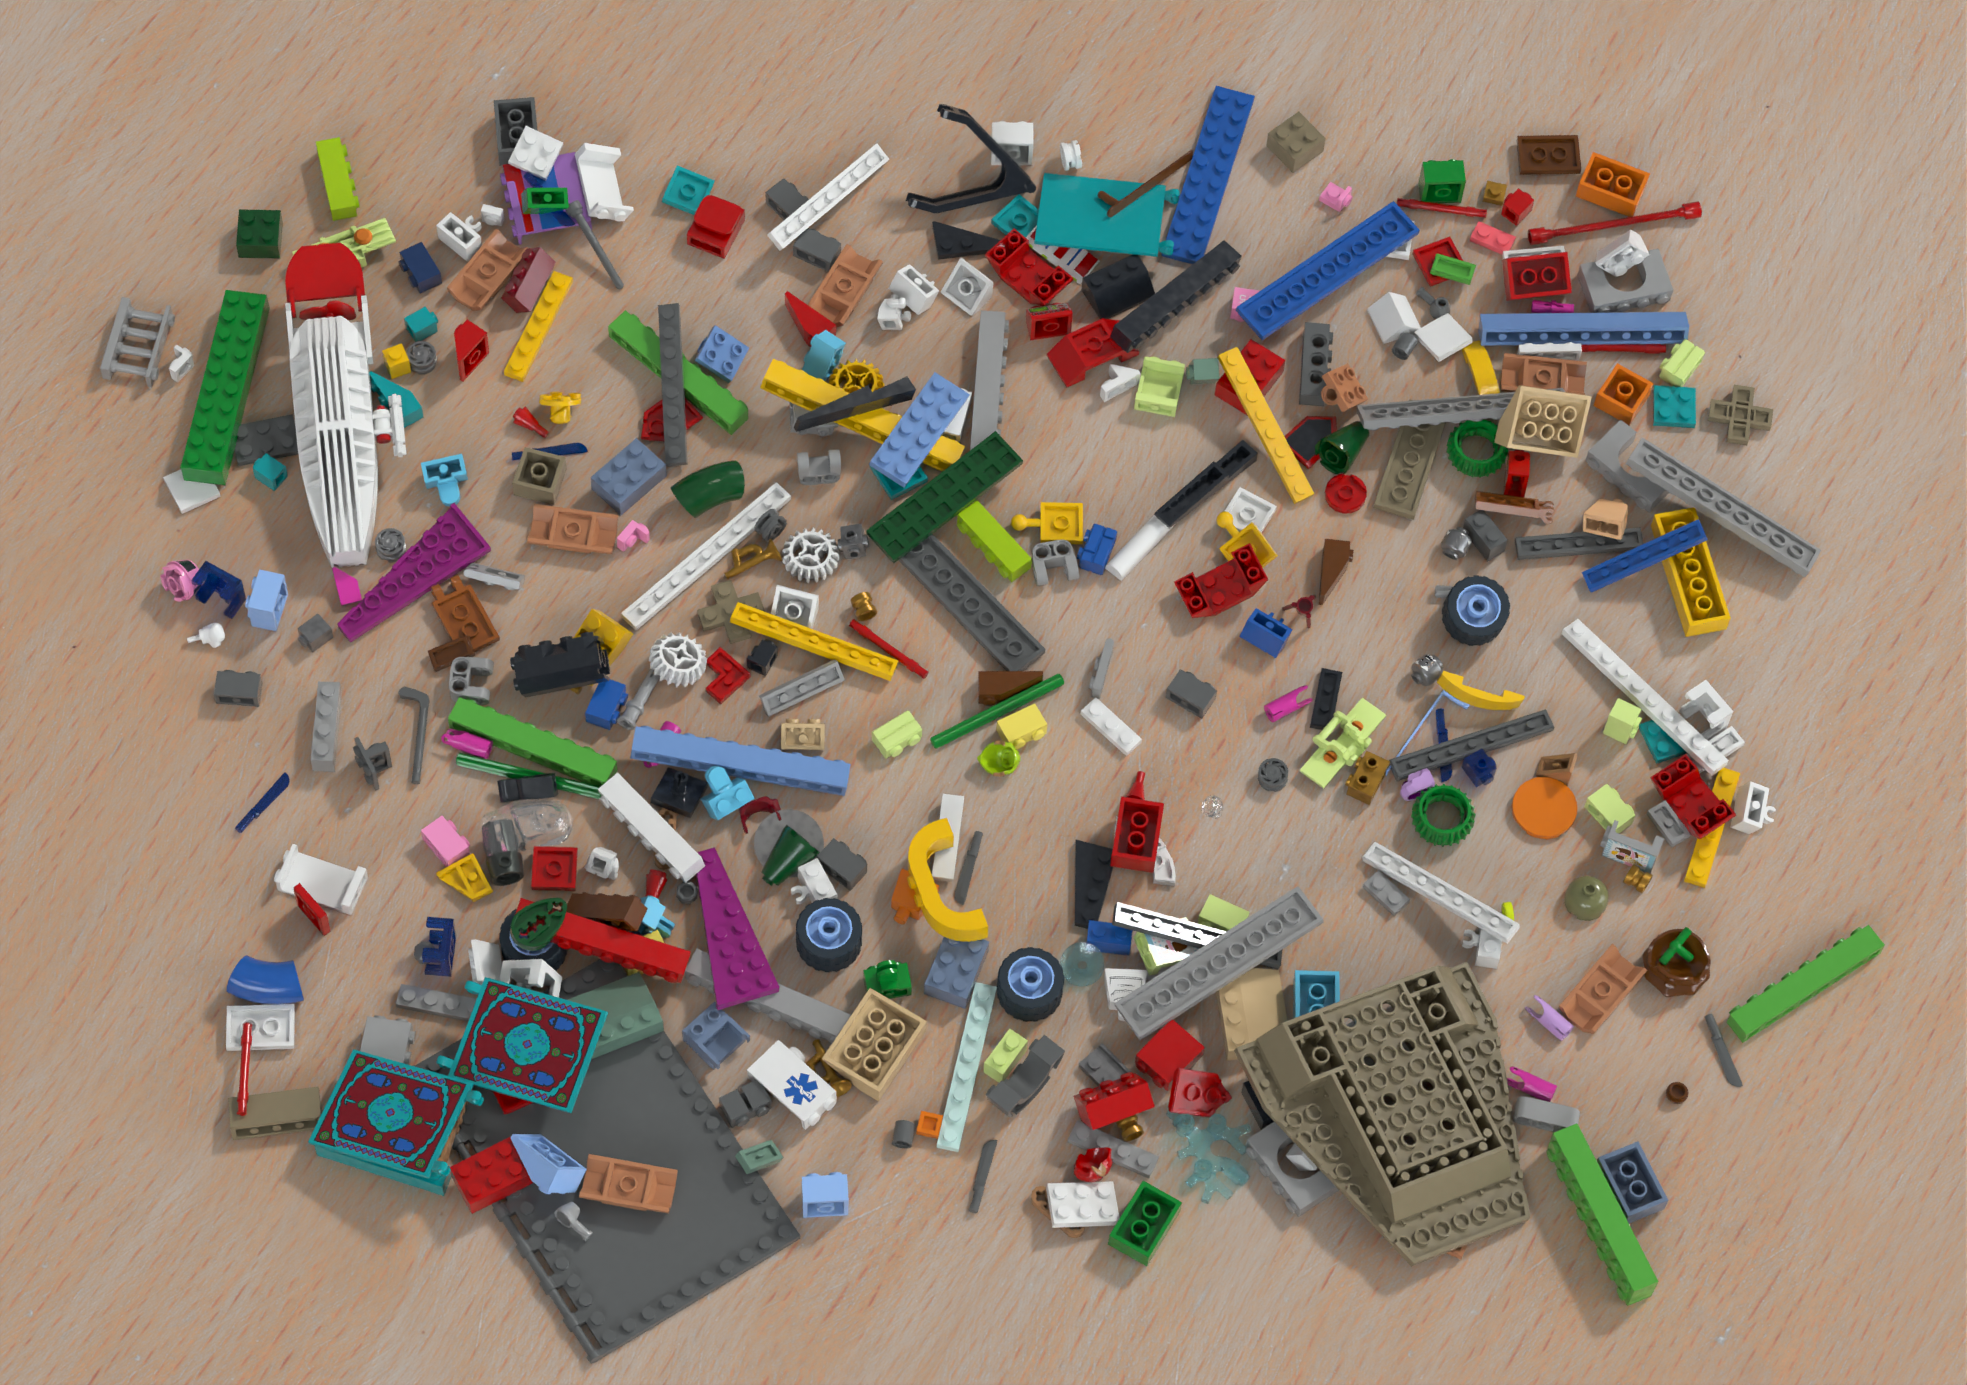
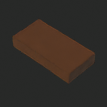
[428,635,475,672]

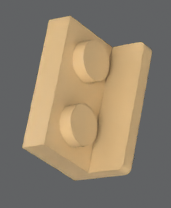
[781,719,825,750]

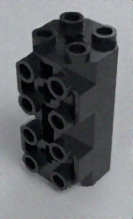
[510,632,610,697]

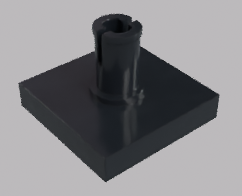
[650,767,708,818]

